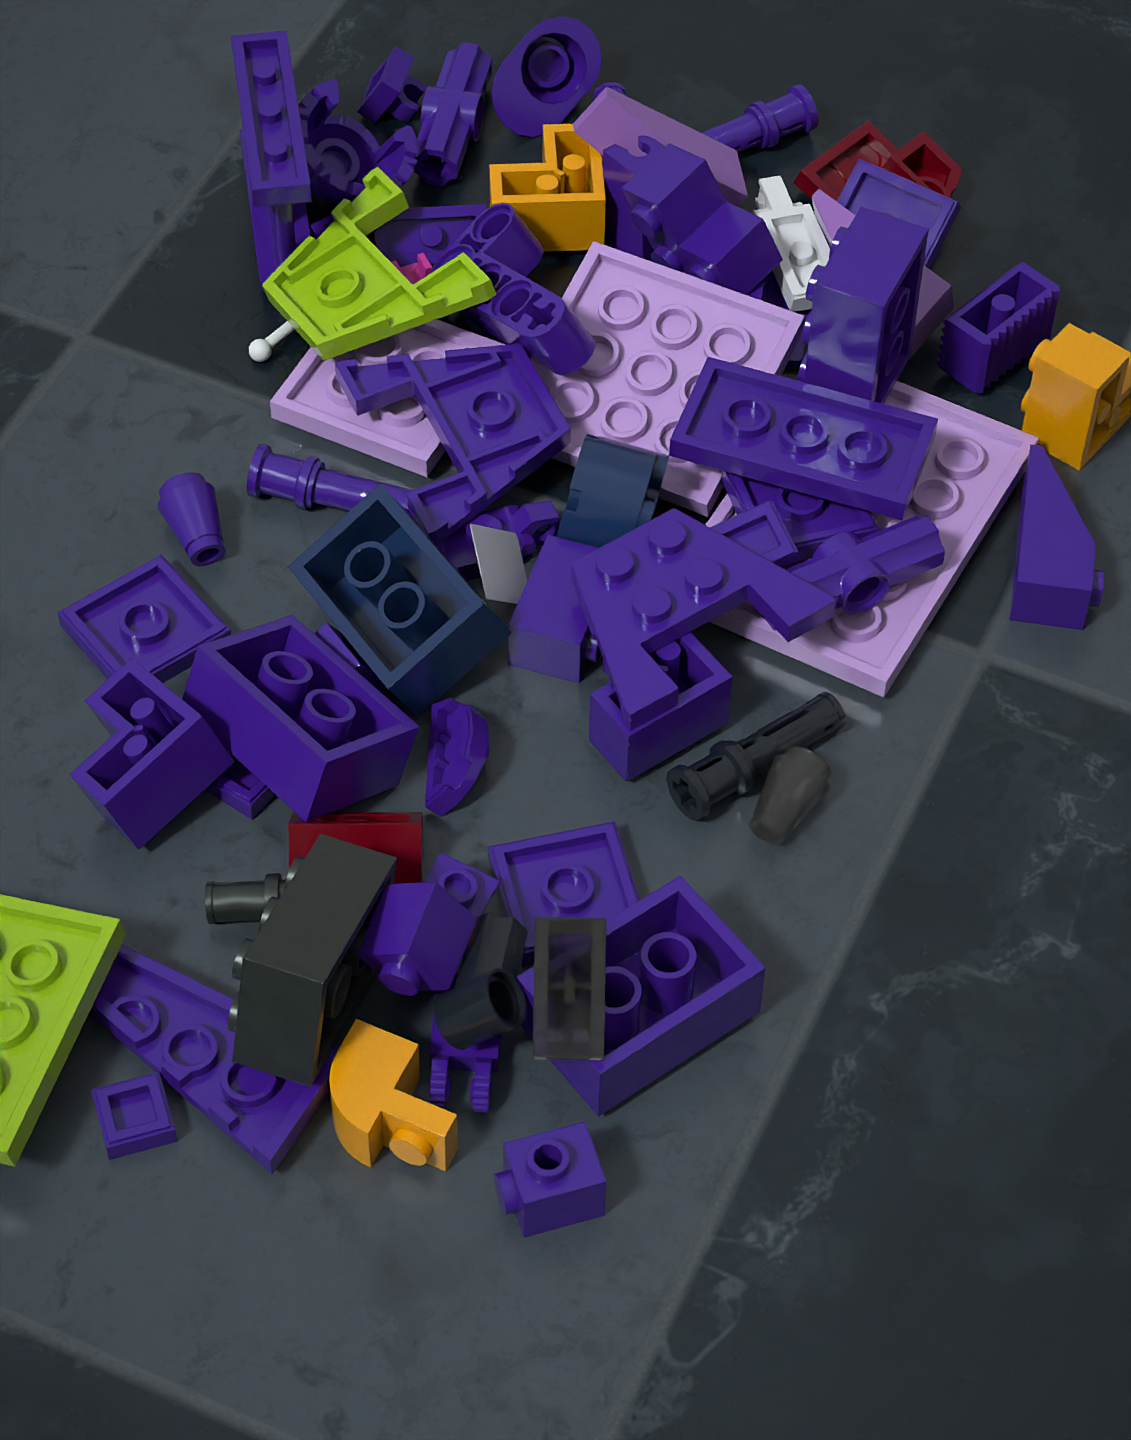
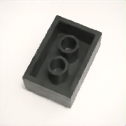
[227,834,397,1087]

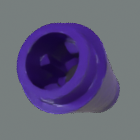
[158,472,226,566]

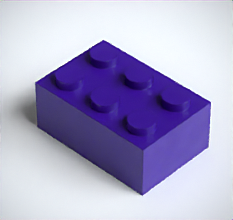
[797,207,929,404]
[182,615,419,822]
[516,875,766,1117]

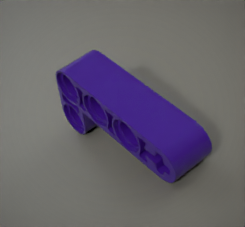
[431,203,595,375]

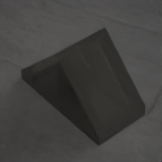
[533,917,606,1060]

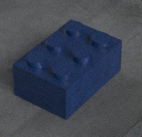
[287,483,512,717]

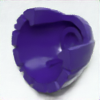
[298,79,418,204]

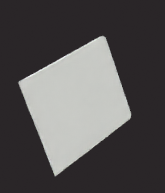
[470,524,527,604]

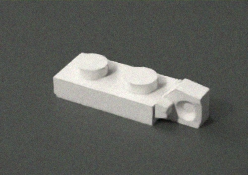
[753,176,830,312]

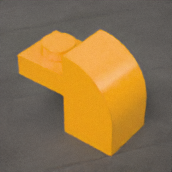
[329,1019,458,1172]

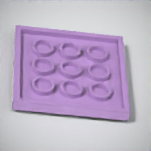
[529,241,805,517]

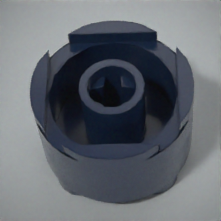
[557,434,669,548]

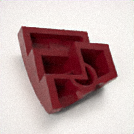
[793,120,962,201]

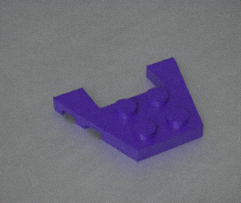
[335,343,571,545]
[571,508,836,731]

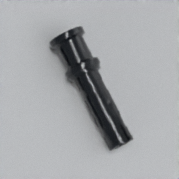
[666,692,845,820]

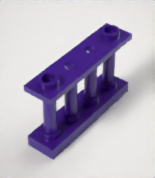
[231,30,312,291]

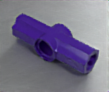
[413,42,492,187]
[763,515,945,630]

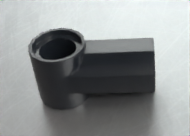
[434,912,528,1050]

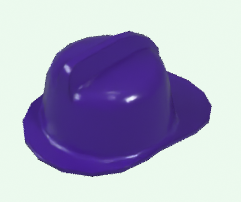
[491,16,602,137]

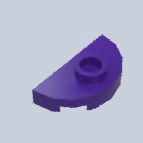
[425,698,490,817]

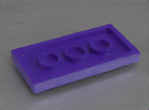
[669,357,938,521]

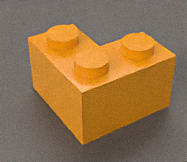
[489,124,606,252]
[1021,323,1131,471]

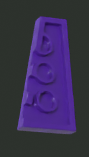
[89,944,337,1174]

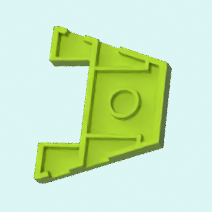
[262,167,496,361]

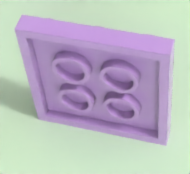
[270,319,505,477]

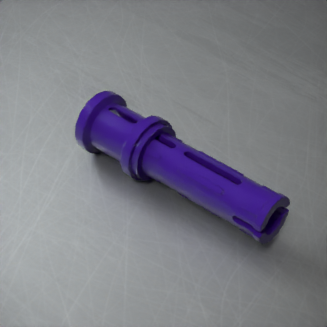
[700,84,819,153]
[246,444,413,516]

